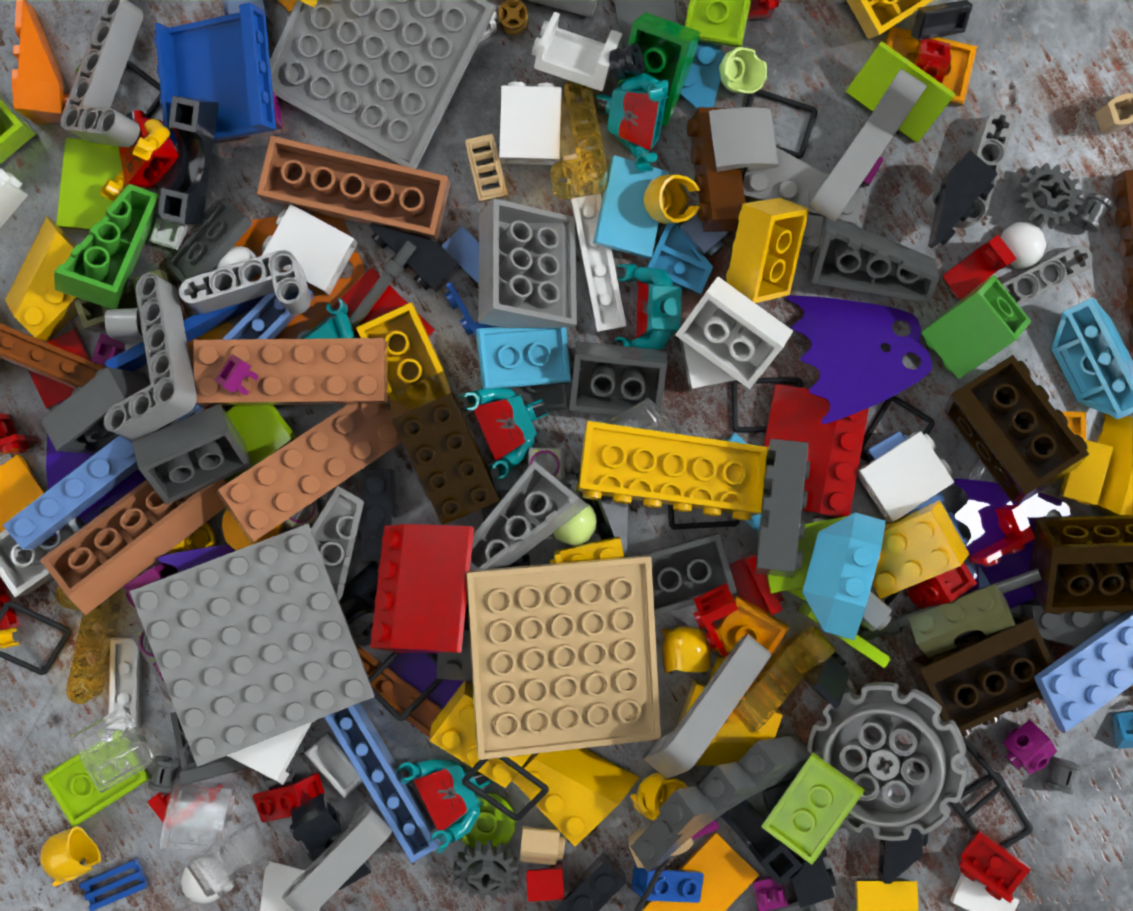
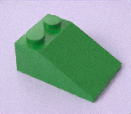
[617,12,701,126]

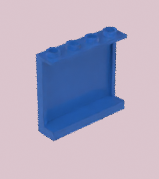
[154,2,276,147]

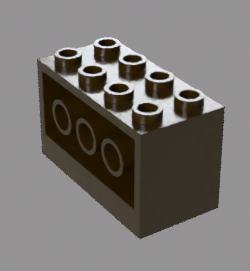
[944,355,1089,505]
[388,371,499,525]
[1029,515,1133,615]
[906,613,1054,737]

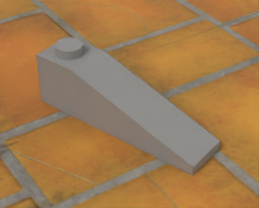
[311,486,364,600]

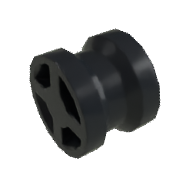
[609,43,645,80]

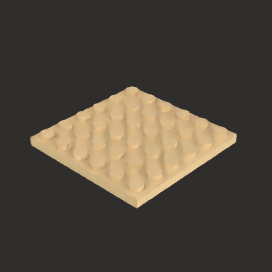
[466,555,661,760]

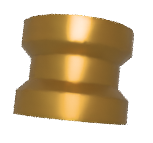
[498,0,528,36]

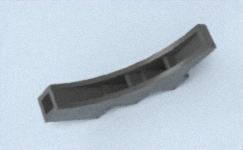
[631,735,811,872]

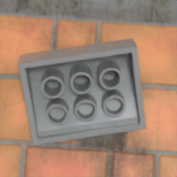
[478,198,577,328]

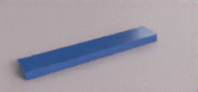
[105,295,266,371]

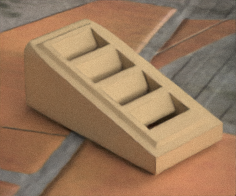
[465,134,508,203]

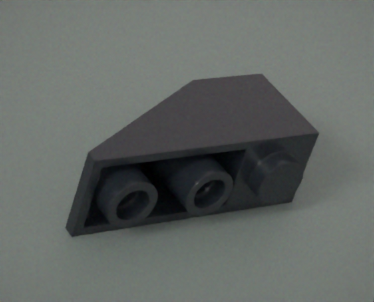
[928,150,998,249]
[369,223,461,293]

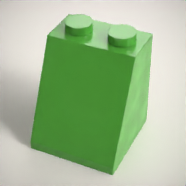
[921,275,1031,379]

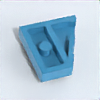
[679,42,725,111]
[648,223,713,295]

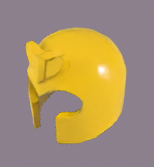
[643,174,700,224]
[662,625,711,674]
[630,773,688,821]
[40,826,101,887]

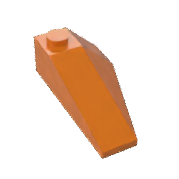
[11,0,70,125]

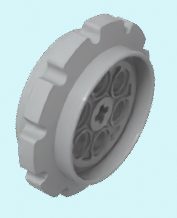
[807,682,968,841]

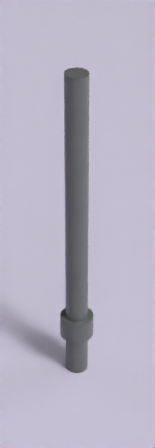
[349,240,417,332]
[862,568,1042,641]

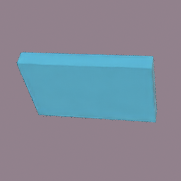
[593,155,669,259]
[475,327,572,389]

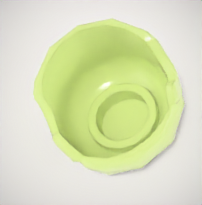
[719,47,767,94]
[554,503,597,546]

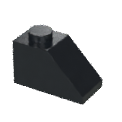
[877,828,928,884]

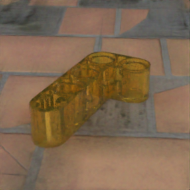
[550,80,608,199]
[56,586,122,704]
[732,625,836,733]

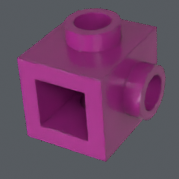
[1003,719,1057,775]

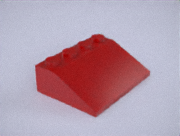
[763,384,869,518]
[370,524,474,653]

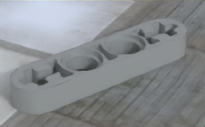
[1002,245,1093,305]

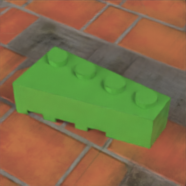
[54,184,159,309]

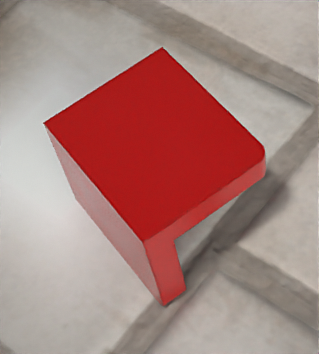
[526,861,564,902]

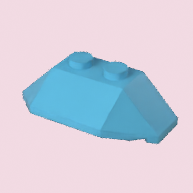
[1051,297,1133,419]
[802,512,886,640]

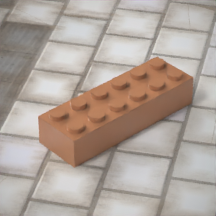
[257,135,451,241]
[194,338,388,406]
[216,404,402,543]
[40,479,227,616]

